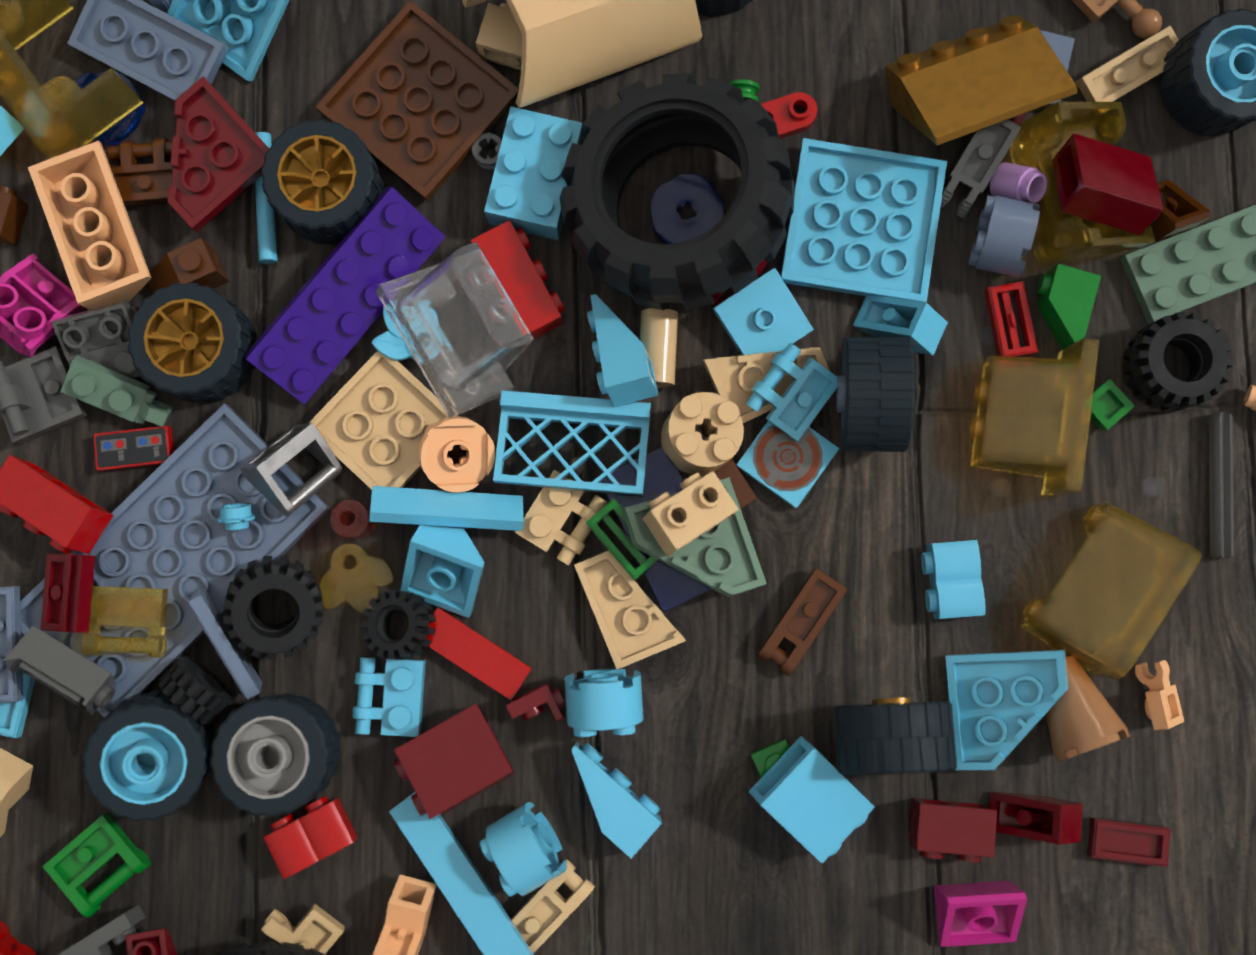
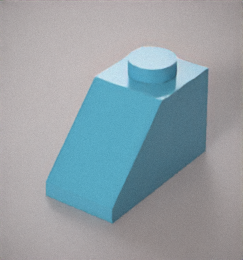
[853,296,948,356]

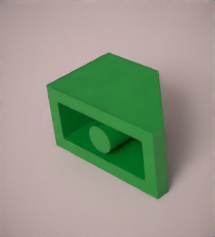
[1036,263,1101,353]

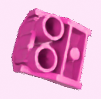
[0,254,85,357]

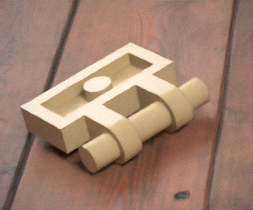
[515,470,608,566]

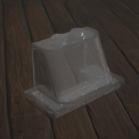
[375,242,534,418]

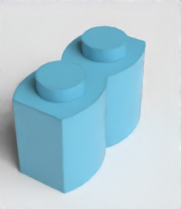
[921,540,985,619]

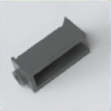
[3,626,117,716]

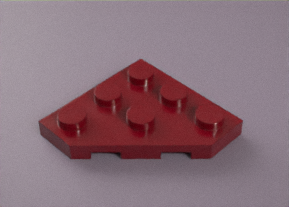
[168,76,269,232]

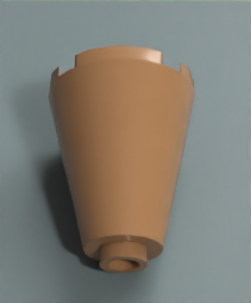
[1046,656,1130,762]

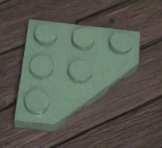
[622,477,767,597]

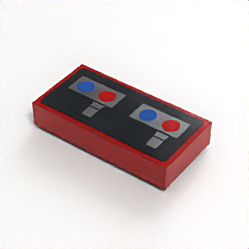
[93,426,174,472]

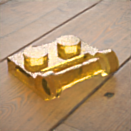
[82,586,168,658]

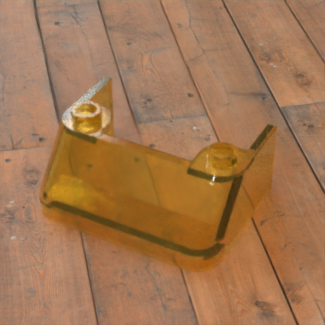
[0,0,143,159]

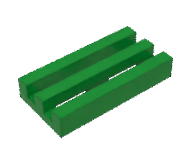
[586,498,658,581]

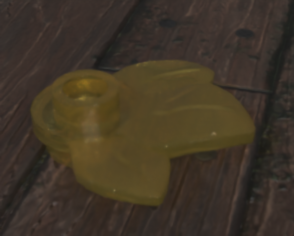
[320,544,393,614]

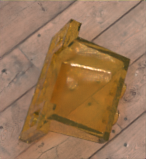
[969,338,1099,498]

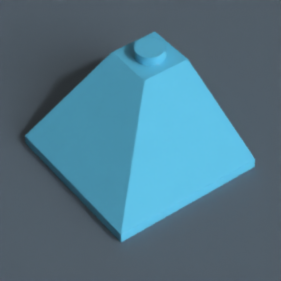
[167,0,289,82]

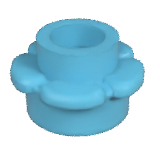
[216,503,255,530]

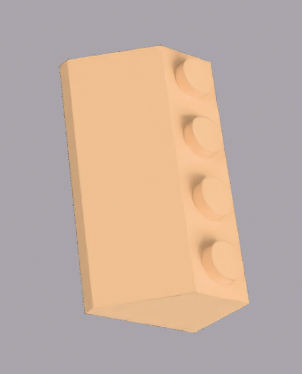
[28,141,151,310]

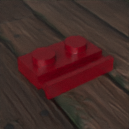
[40,554,95,633]

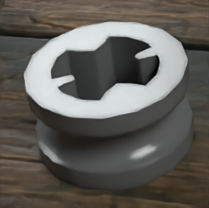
[472,133,502,170]

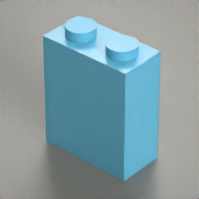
[749,736,875,864]

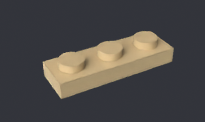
[1076,25,1179,113]

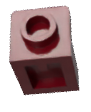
[506,682,566,722]

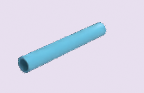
[255,132,278,264]

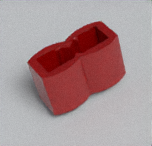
[263,795,358,879]

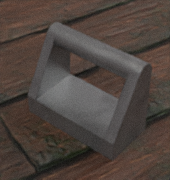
[240,423,343,517]

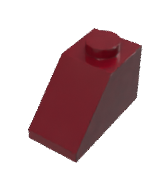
[989,791,1083,845]

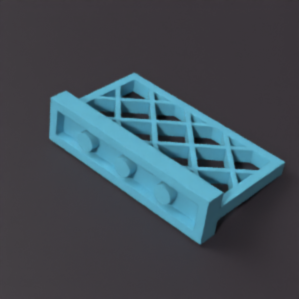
[493,390,651,496]

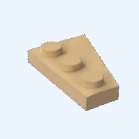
[574,550,686,670]

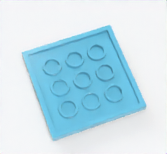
[780,138,947,302]

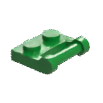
[42,813,151,918]

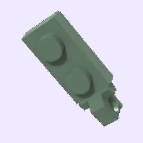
[60,356,173,427]

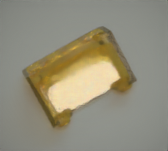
[1009,102,1155,265]
[1020,502,1202,680]

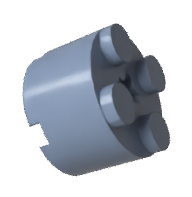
[968,195,1040,278]

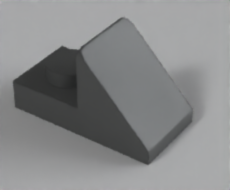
[58,904,146,955]

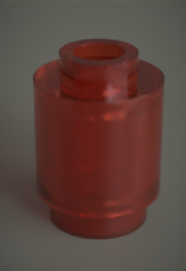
[330,500,375,539]

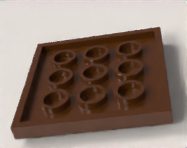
[315,0,519,202]

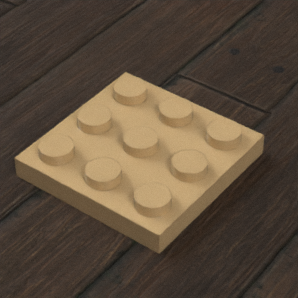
[309,351,457,490]

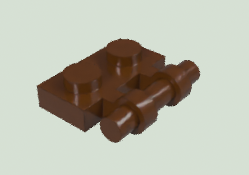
[107,137,173,206]

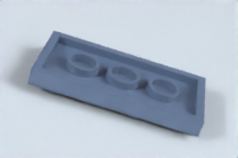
[67,0,229,100]

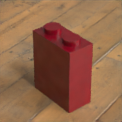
[1052,133,1164,235]
[393,703,515,820]

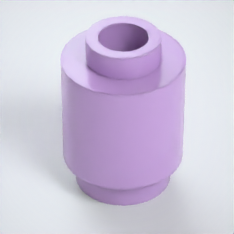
[989,162,1047,203]

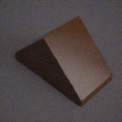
[1147,179,1210,244]

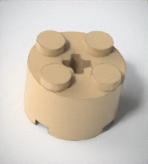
[661,392,744,475]

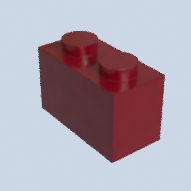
[909,798,997,862]

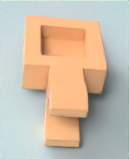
[1135,660,1184,730]

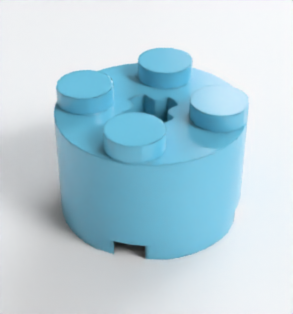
[564,668,644,737]
[480,802,567,897]

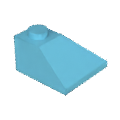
[400,525,485,618]

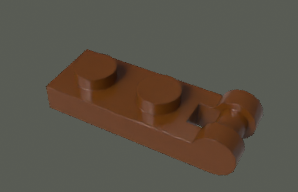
[757,568,848,676]

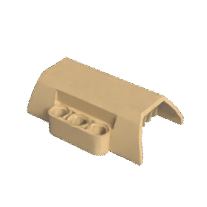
[462,0,702,108]

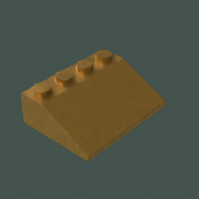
[885,15,1077,145]

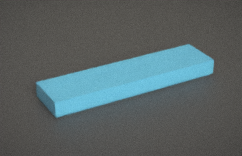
[369,486,524,531]

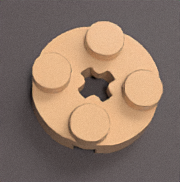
[418,416,495,492]

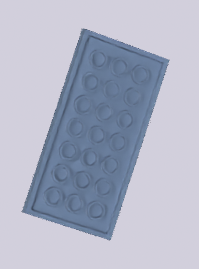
[20,403,331,718]

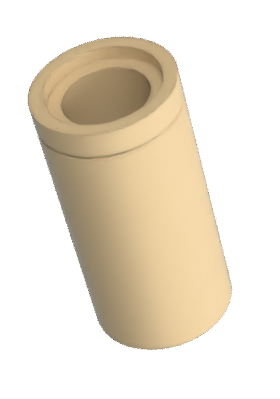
[640,308,678,388]

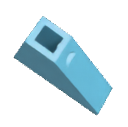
[587,294,658,407]
[571,741,662,859]

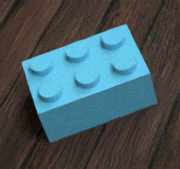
[484,106,584,241]

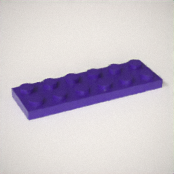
[243,186,445,405]

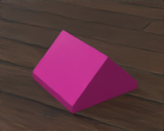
[934,880,1027,947]

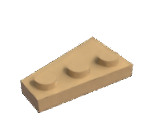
[702,347,830,423]

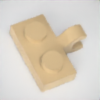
[261,904,345,954]

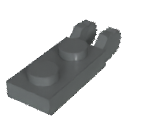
[941,119,1022,218]

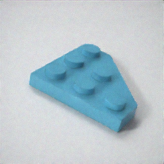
[945,650,1069,770]

